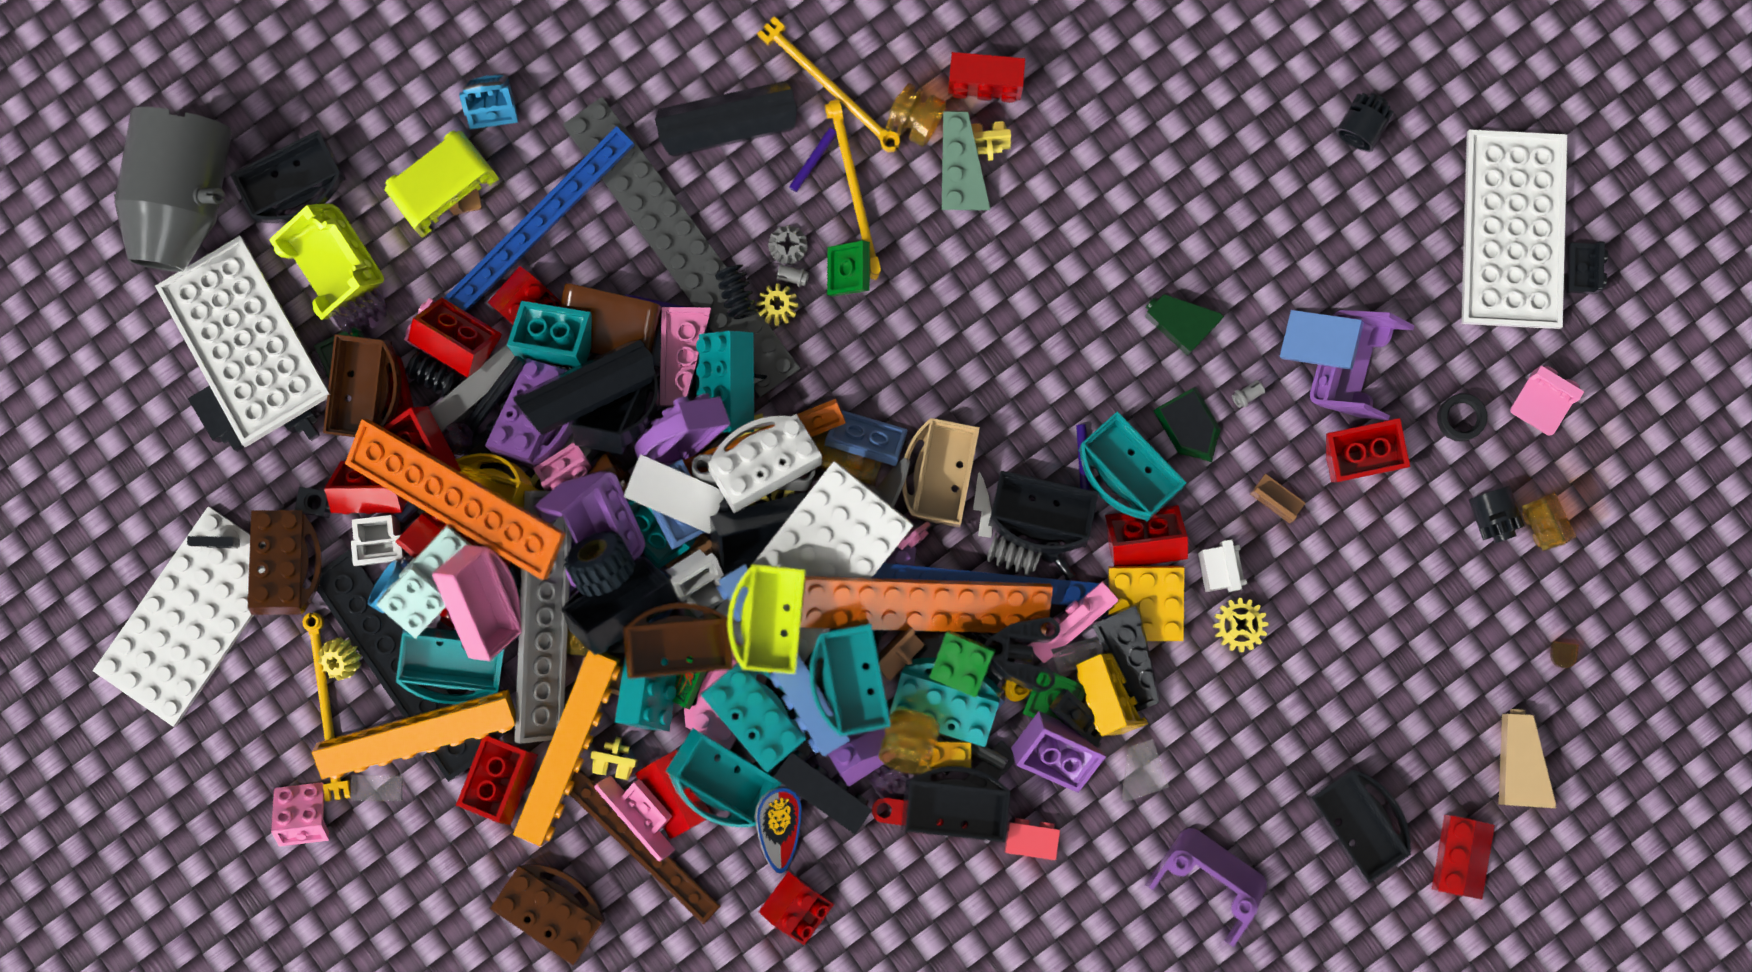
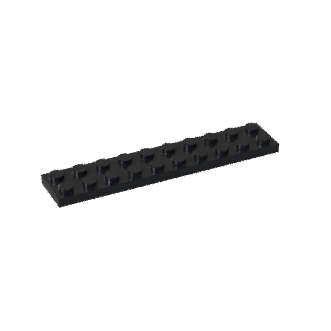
[308,550,482,782]

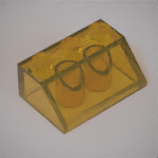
[811,433,883,486]

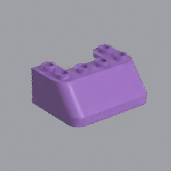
[534,471,645,587]

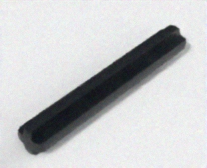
[462,356,526,435]

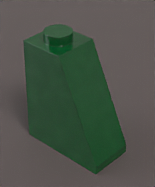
[1145,294,1224,356]

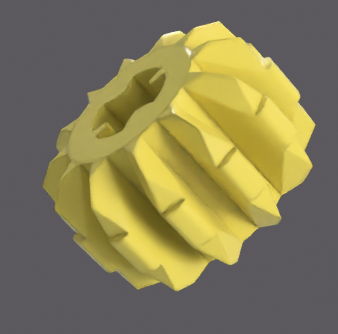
[756,284,799,326]
[318,637,362,681]

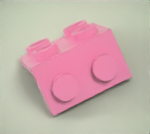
[1510,365,1584,436]

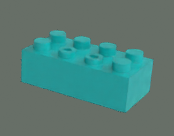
[696,331,754,434]
[1078,411,1186,522]
[810,624,891,737]
[396,627,504,704]
[889,657,1002,747]
[700,662,806,772]
[666,728,782,827]

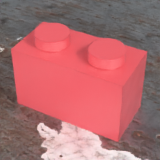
[1005,818,1060,860]

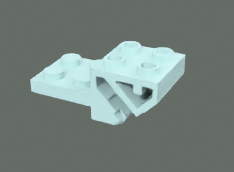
[376,524,472,638]

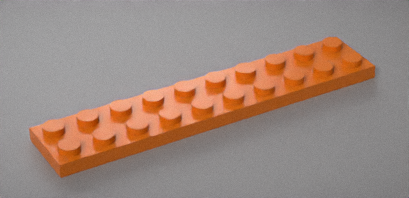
[345,419,566,580]
[800,576,1053,634]

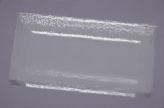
[1051,636,1104,674]
[351,775,403,801]

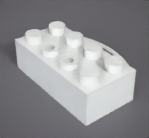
[708,414,822,513]

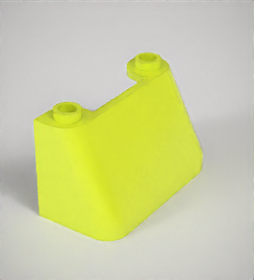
[384,130,499,238]
[269,203,384,320]

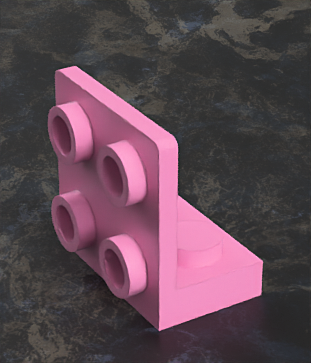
[271,782,329,846]

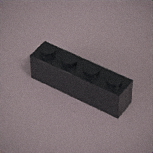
[771,750,872,834]

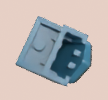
[459,75,518,129]

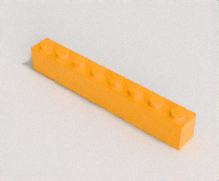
[513,651,622,847]
[312,690,516,779]

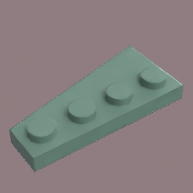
[942,110,990,210]

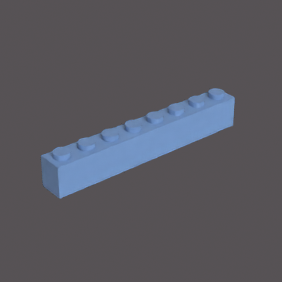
[716,565,850,757]

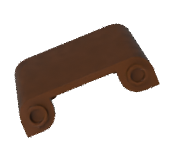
[560,283,662,357]

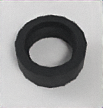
[1437,393,1487,442]

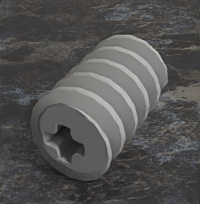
[987,532,1041,577]

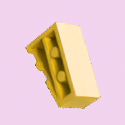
[1076,654,1148,736]

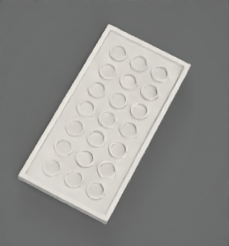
[1461,130,1567,329]
[155,236,329,448]
[716,461,914,663]
[93,507,266,727]

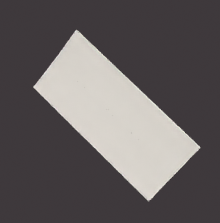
[624,454,724,534]

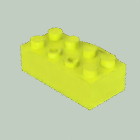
[728,565,805,674]

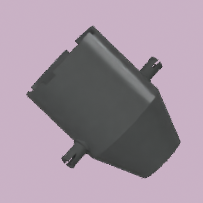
[114,107,232,272]

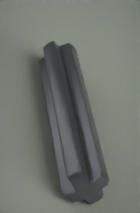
[939,733,1009,770]

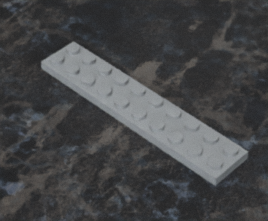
[515,490,571,743]

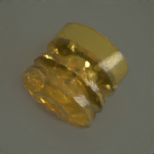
[886,83,947,148]
[878,710,940,774]

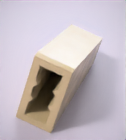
[1499,709,1556,808]

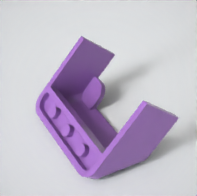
[1310,310,1414,420]
[1145,828,1267,947]

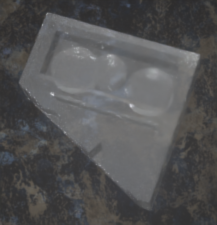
[1122,739,1169,803]

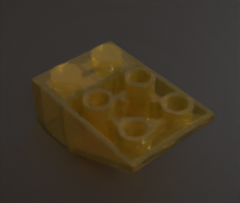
[1522,492,1576,551]

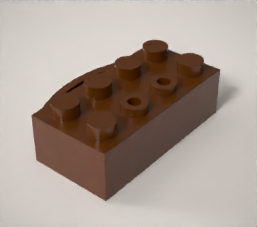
[323,334,402,437]
[247,510,322,615]
[623,603,733,679]
[490,864,605,966]

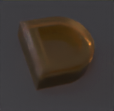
[1550,641,1579,668]

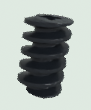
[715,265,758,320]
[405,349,461,398]

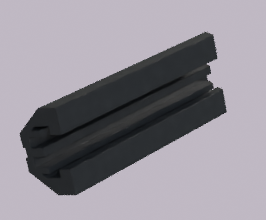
[655,81,797,157]
[513,340,655,435]

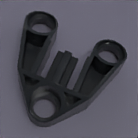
[984,617,1060,693]

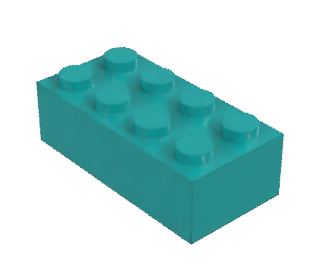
[615,656,677,732]

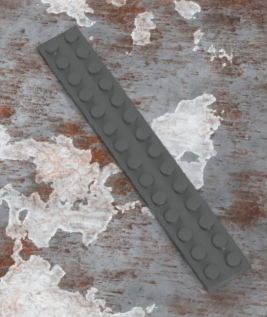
[562,97,801,398]

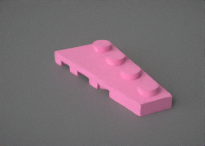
[660,307,712,407]

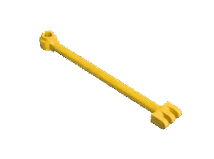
[756,16,900,152]
[825,99,881,280]
[302,612,351,802]

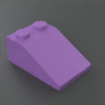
[828,707,912,787]
[1011,711,1106,793]

